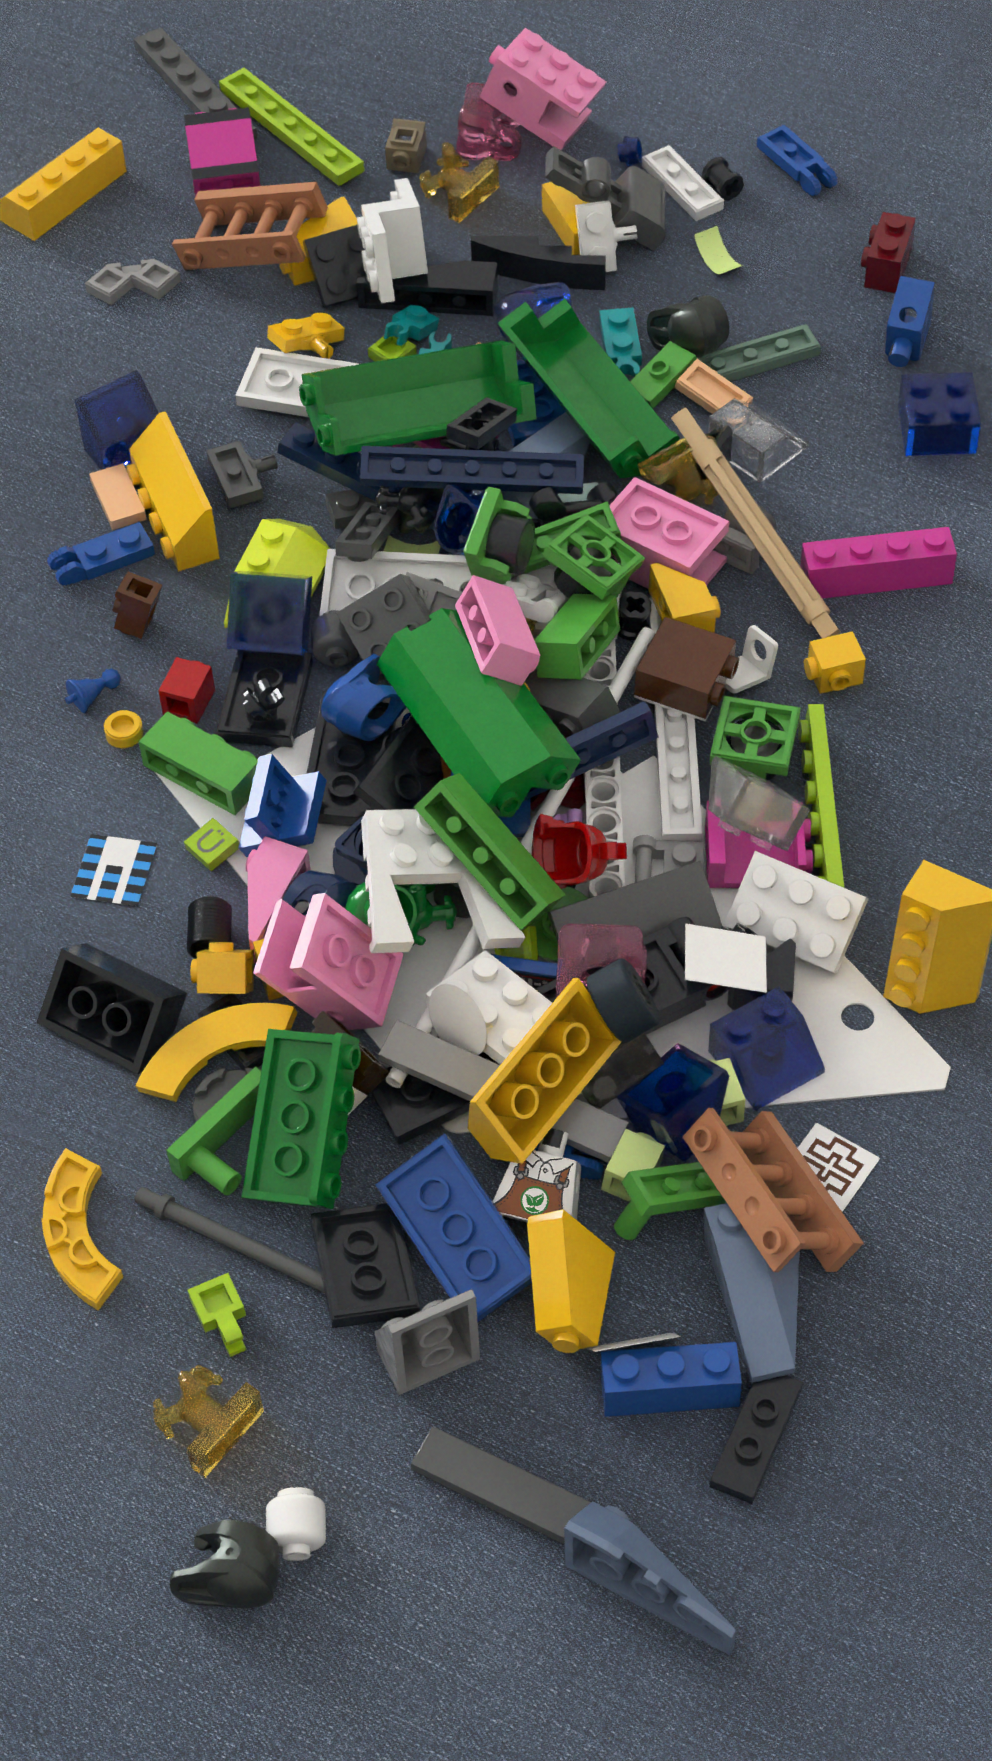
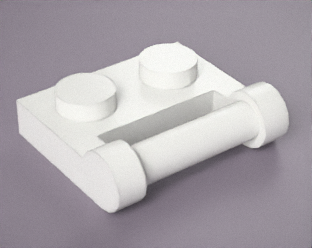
[502,574,569,623]

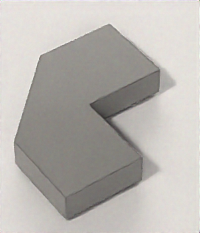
[85,259,181,306]

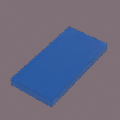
[375,1133,532,1322]

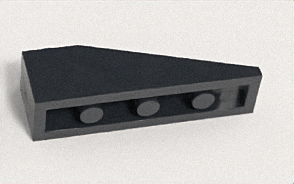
[356,261,498,316]

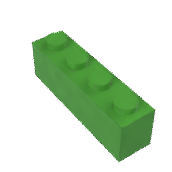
[414,773,566,930]

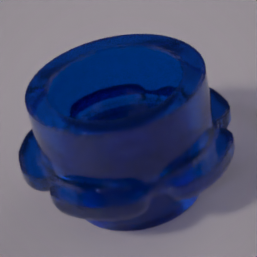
[618,135,643,168]

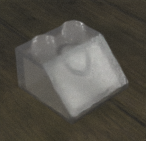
[709,398,809,483]
[708,755,810,851]

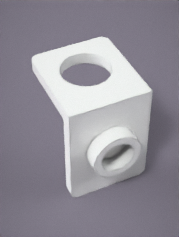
[725,625,778,694]

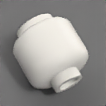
[266,1487,326,1561]

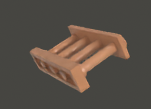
[172,182,328,270]
[683,1108,864,1272]

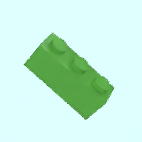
[534,594,620,680]
[139,711,258,815]

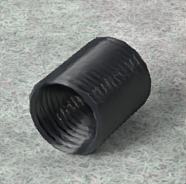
[187,896,232,959]

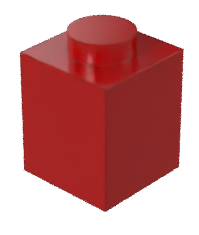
[158,657,215,724]

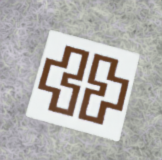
[798,1123,880,1212]

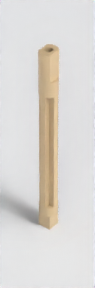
[671,408,841,638]

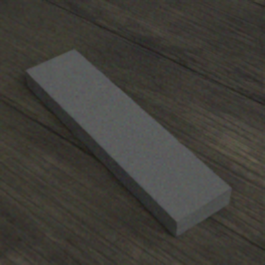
[411,1426,591,1545]

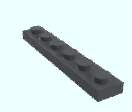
[134,27,257,140]

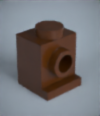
[112,571,163,639]

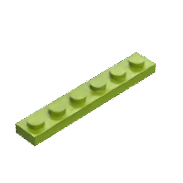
[219,68,365,186]
[798,704,844,888]

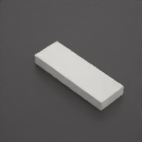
[642,145,724,221]

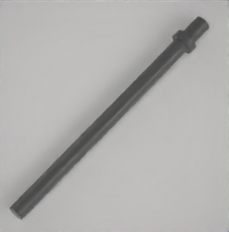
[134,1187,325,1294]

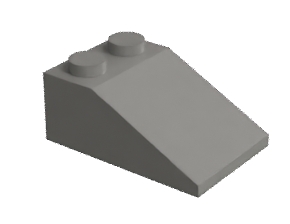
[375,1289,480,1395]

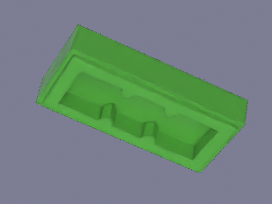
[630,341,697,409]

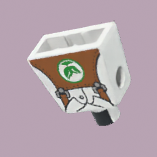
[493,1128,581,1223]

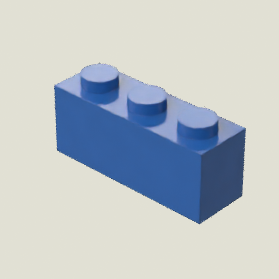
[601,1342,742,1417]

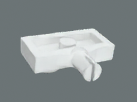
[575,200,637,272]

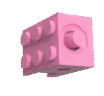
[479,28,606,150]
[609,477,729,589]
[253,893,404,1030]

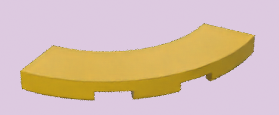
[135,1003,298,1102]
[42,1148,123,1311]

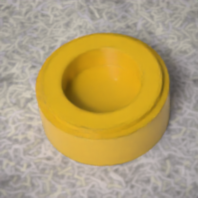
[104,710,144,748]

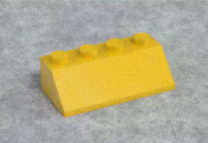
[0,128,127,241]
[126,411,220,572]
[883,860,992,1014]
[467,978,621,1164]

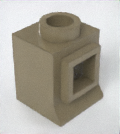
[385,118,427,173]

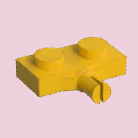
[267,313,345,359]

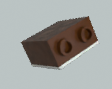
[634,617,739,722]

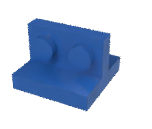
[238,754,327,857]

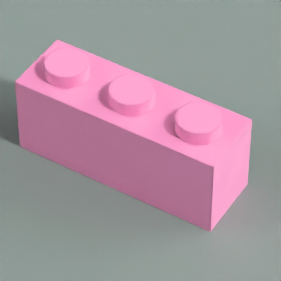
[455,575,541,686]

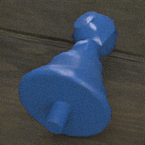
[65,668,121,713]

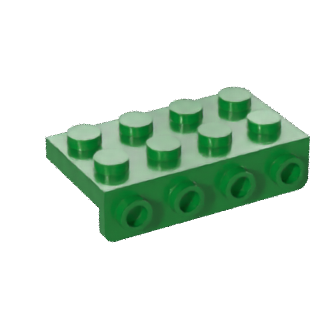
[241,1029,361,1209]

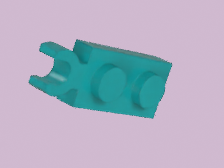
[599,307,642,378]

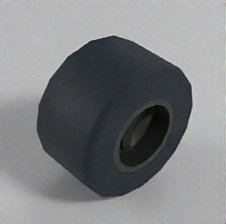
[587,959,660,1043]

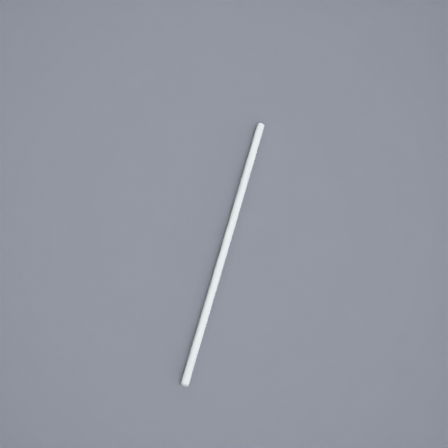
[386,627,655,1088]

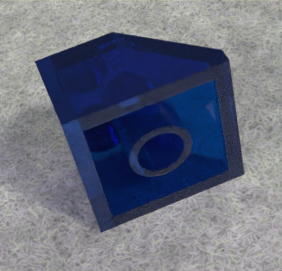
[74,370,159,470]
[708,986,825,1111]
[616,1043,729,1162]

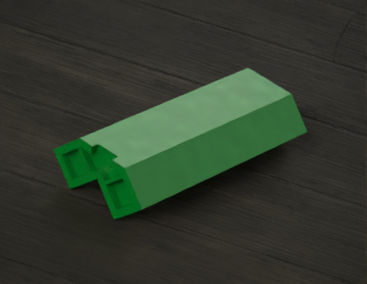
[497,299,687,478]
[299,340,537,456]
[376,608,581,817]

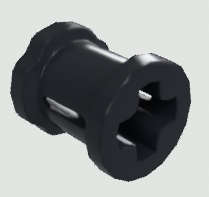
[701,157,744,201]
[618,591,652,640]

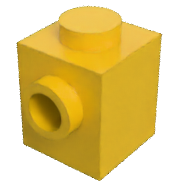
[804,631,866,694]
[190,942,254,994]

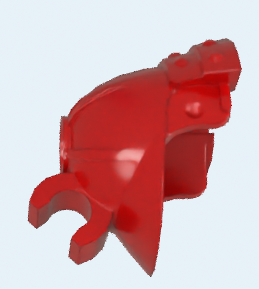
[532,814,627,889]

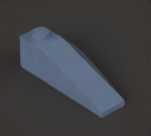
[704,1203,800,1383]

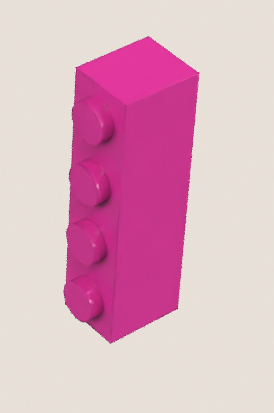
[800,527,957,599]

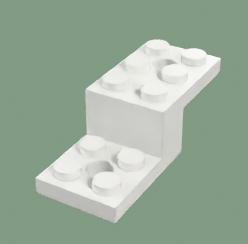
[357,178,428,303]

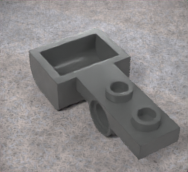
[545,146,665,251]

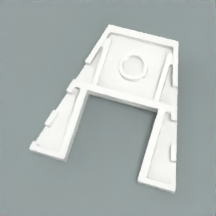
[361,809,525,953]

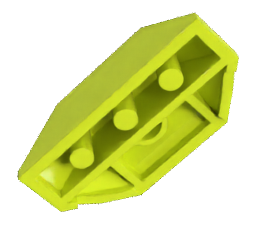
[224,519,330,636]

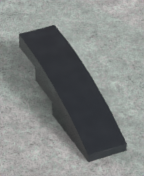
[471,236,606,290]

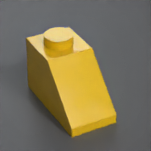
[648,563,720,633]

